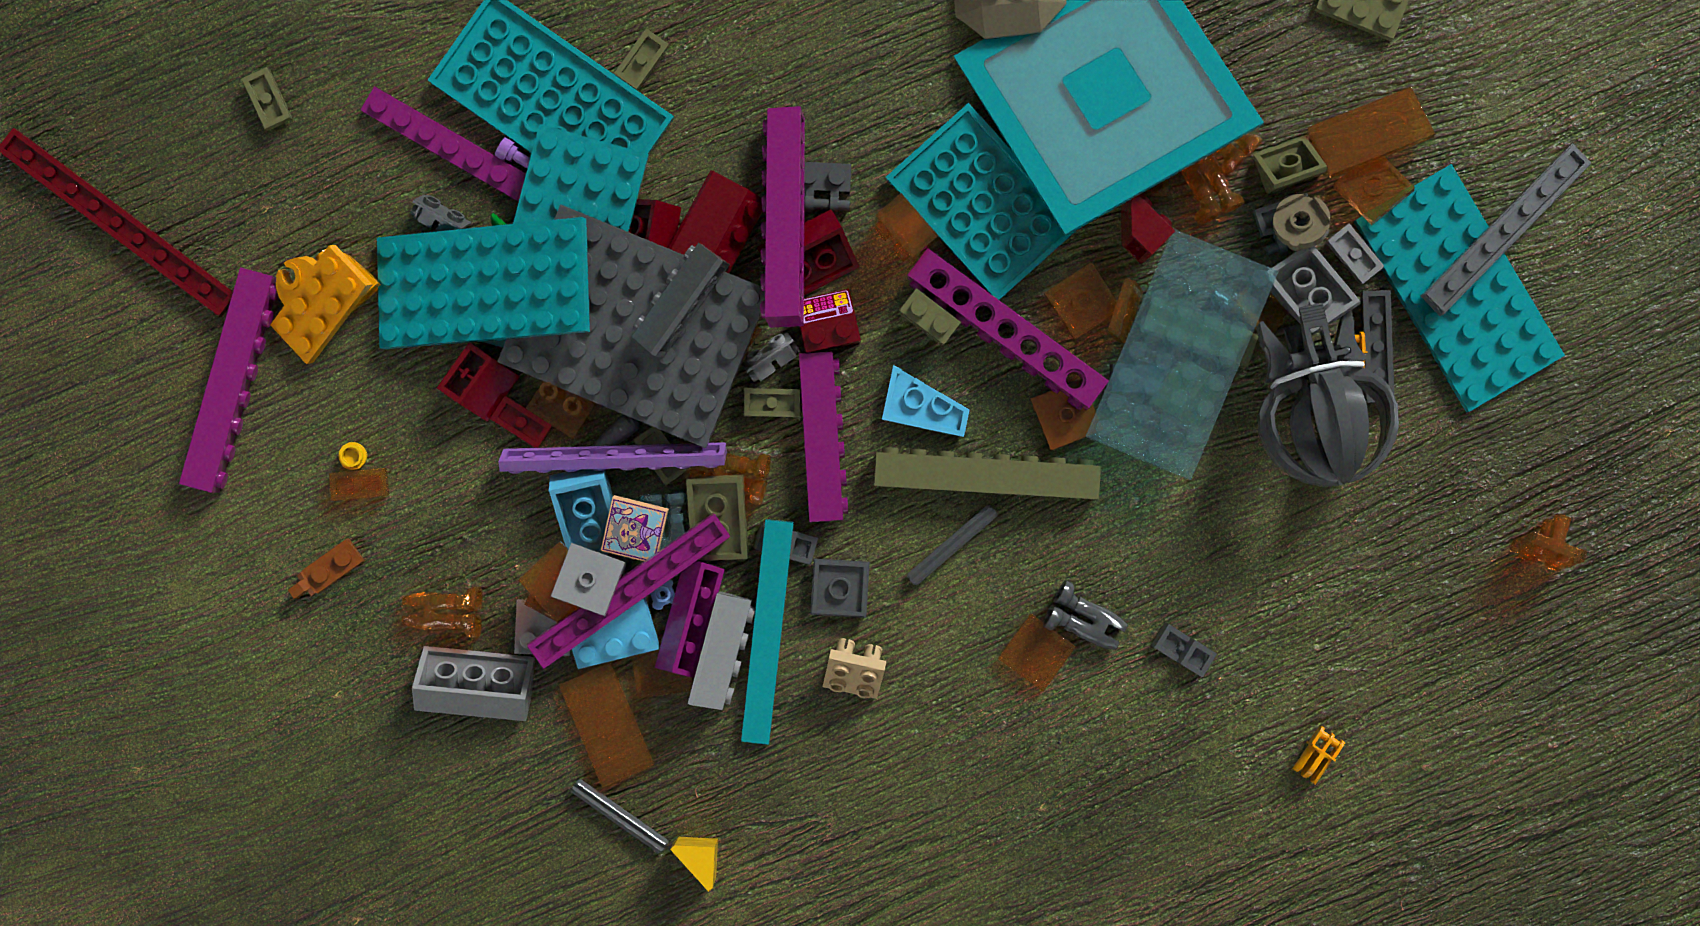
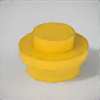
[338,442,367,470]

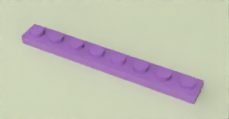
[498,442,727,474]

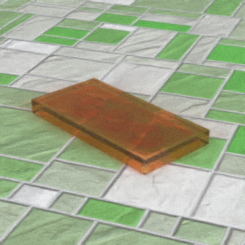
[1307,87,1435,178]
[559,662,655,788]

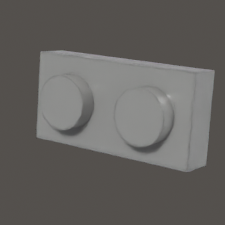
[1326,223,1384,285]

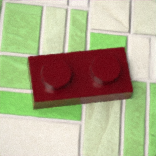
[490,396,553,448]

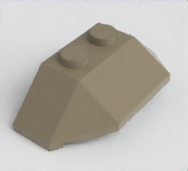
[954,0,1067,39]

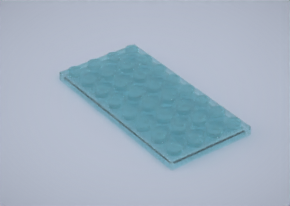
[1086,229,1279,480]

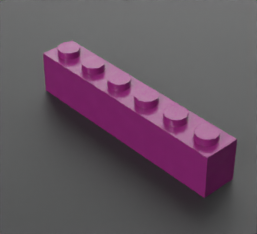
[799,352,848,522]

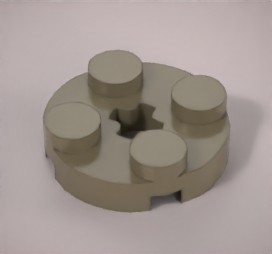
[1273,194,1330,251]

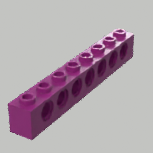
[907,248,1109,410]

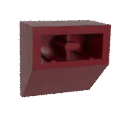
[1121,194,1175,264]
[437,342,520,422]

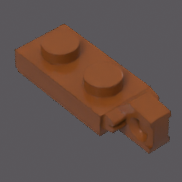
[288,538,365,599]

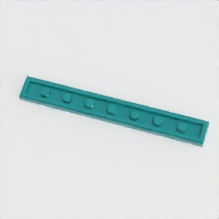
[741,519,794,745]

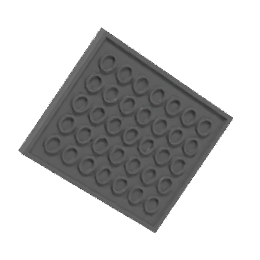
[498,204,765,448]

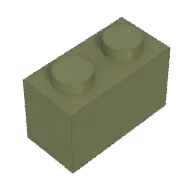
[898,288,961,347]

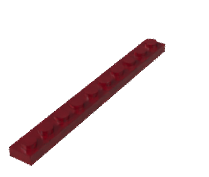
[0,128,233,317]

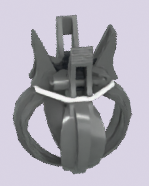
[1256,303,1399,487]

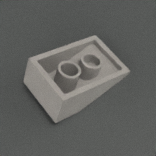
[1264,246,1361,335]

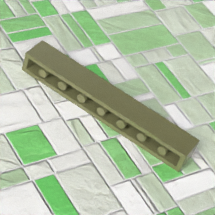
[874,447,1101,500]

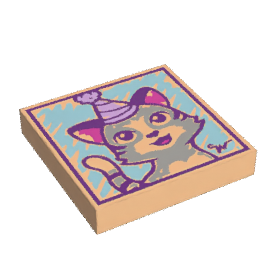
[601,495,669,561]

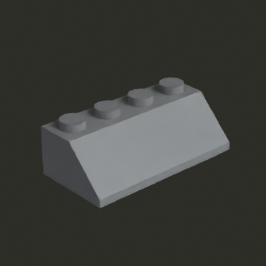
[688,591,756,710]
[412,646,535,721]

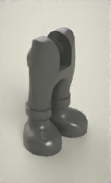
[1043,580,1128,650]

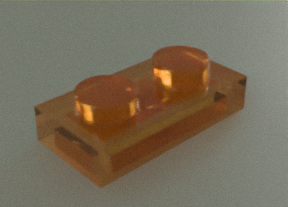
[329,468,389,501]

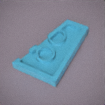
[882,365,969,437]
[572,598,660,669]

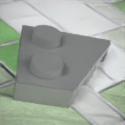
[514,599,572,656]

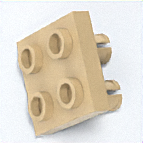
[823,638,886,699]

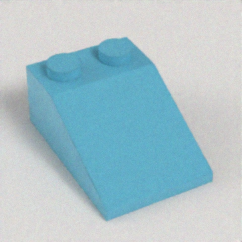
[549,469,613,555]

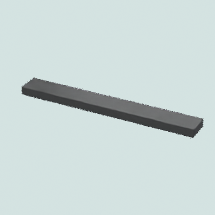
[1421,143,1591,316]

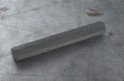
[907,505,998,586]
[571,779,668,853]

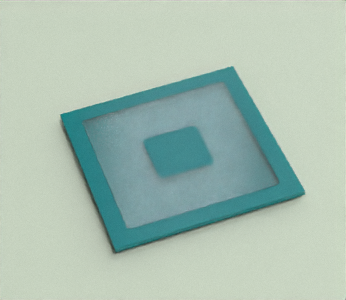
[954,0,1264,236]

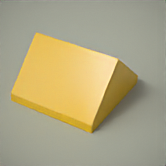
[670,837,718,892]

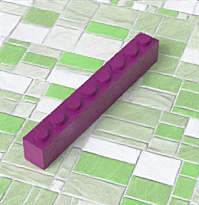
[760,106,805,328]
[179,267,279,493]

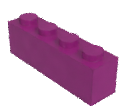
[655,561,725,678]

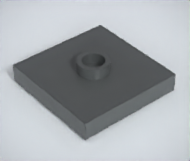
[810,558,870,618]

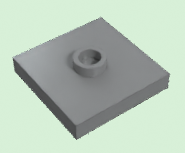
[551,543,626,616]

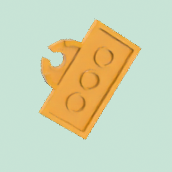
[270,245,373,364]

